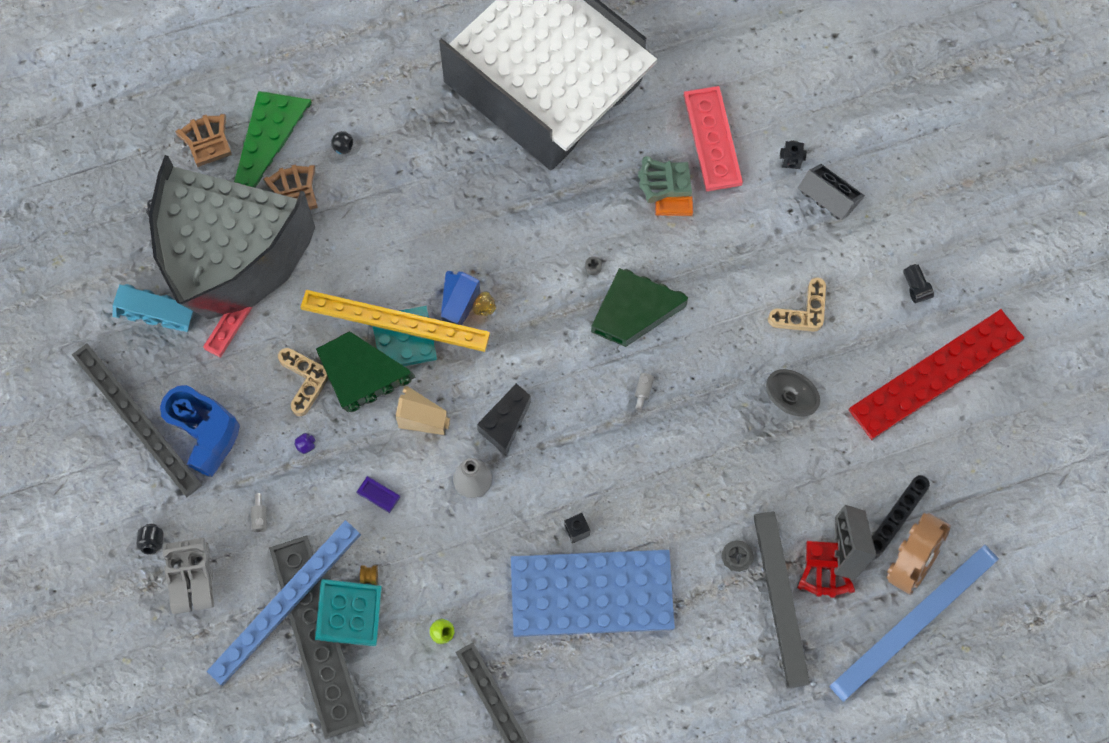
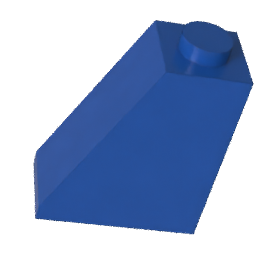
[441,271,481,325]

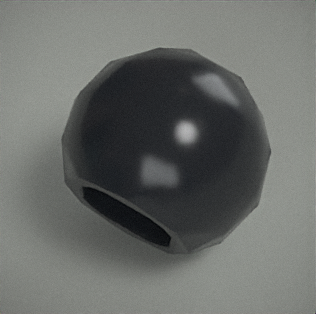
[331,131,353,154]

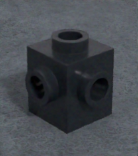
[780,140,807,169]

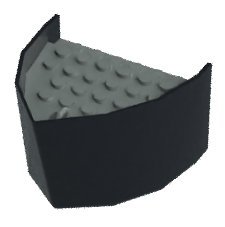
[149,155,315,319]

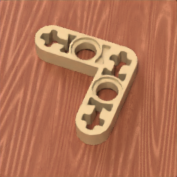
[768,278,826,332]
[278,348,328,416]

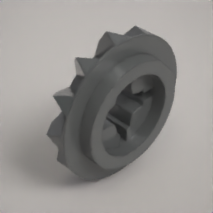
[721,540,754,572]

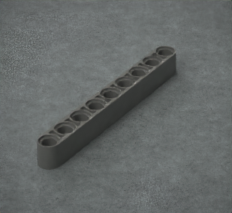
[754,511,809,688]

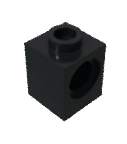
[564,513,590,544]

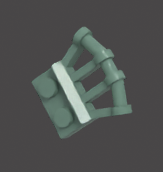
[638,156,692,203]

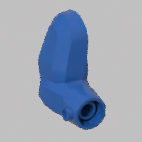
[160,385,240,477]

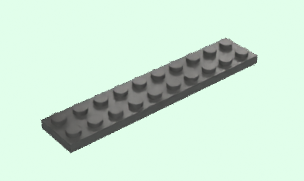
[269,535,365,739]

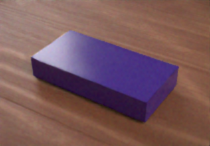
[357,476,400,513]

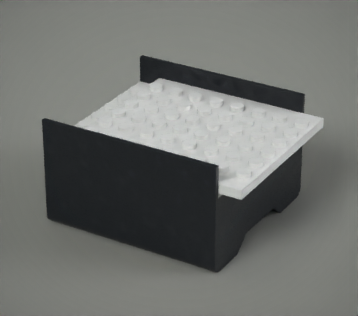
[439,0,657,171]

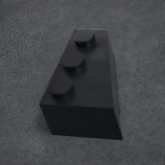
[477,383,531,456]

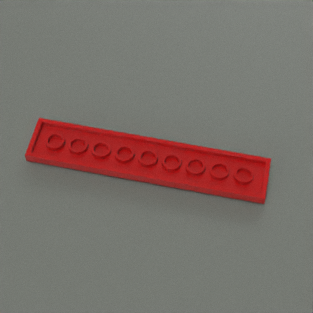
[849,309,1024,441]

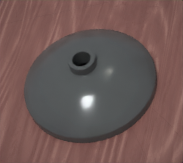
[766,369,820,417]

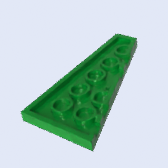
[234,91,312,188]

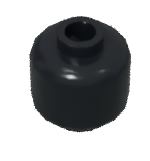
[136,524,163,555]

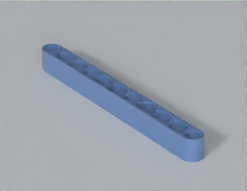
[829,545,999,702]

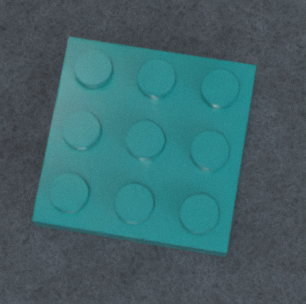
[373,305,437,366]
[315,579,382,646]

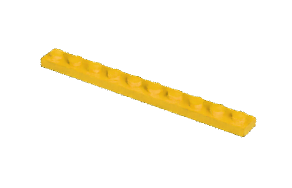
[300,290,490,352]

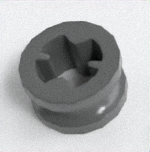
[585,256,602,275]

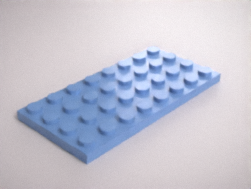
[511,550,675,637]

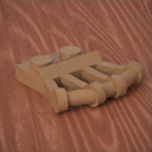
[175,114,232,167]
[263,164,318,210]

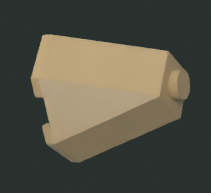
[396,386,450,435]

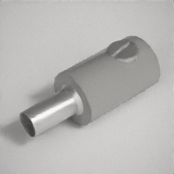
[635,373,654,411]
[251,493,267,532]

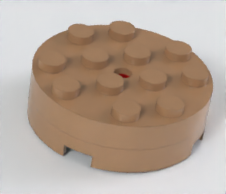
[887,513,951,595]

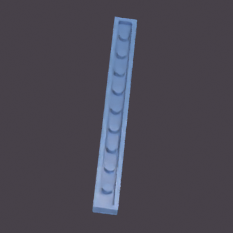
[207,520,361,686]

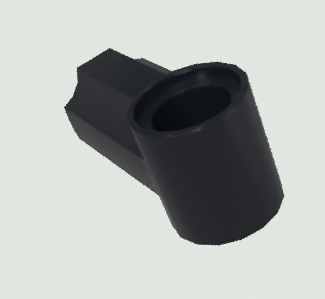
[903,264,934,303]

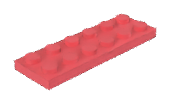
[684,86,743,192]

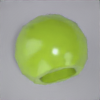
[430,619,455,644]

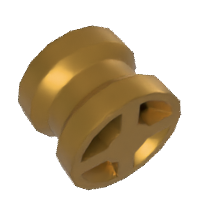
[360,565,378,585]

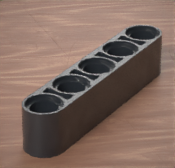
[872,475,930,558]

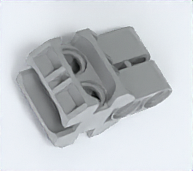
[163,538,214,614]

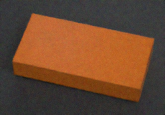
[655,196,693,216]

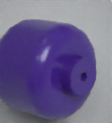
[294,433,316,454]

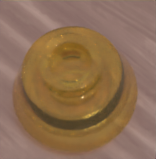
[472,292,497,316]

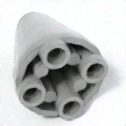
[453,458,492,498]

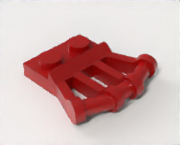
[797,541,855,598]

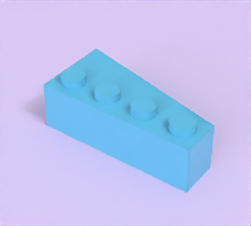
[113,284,194,332]

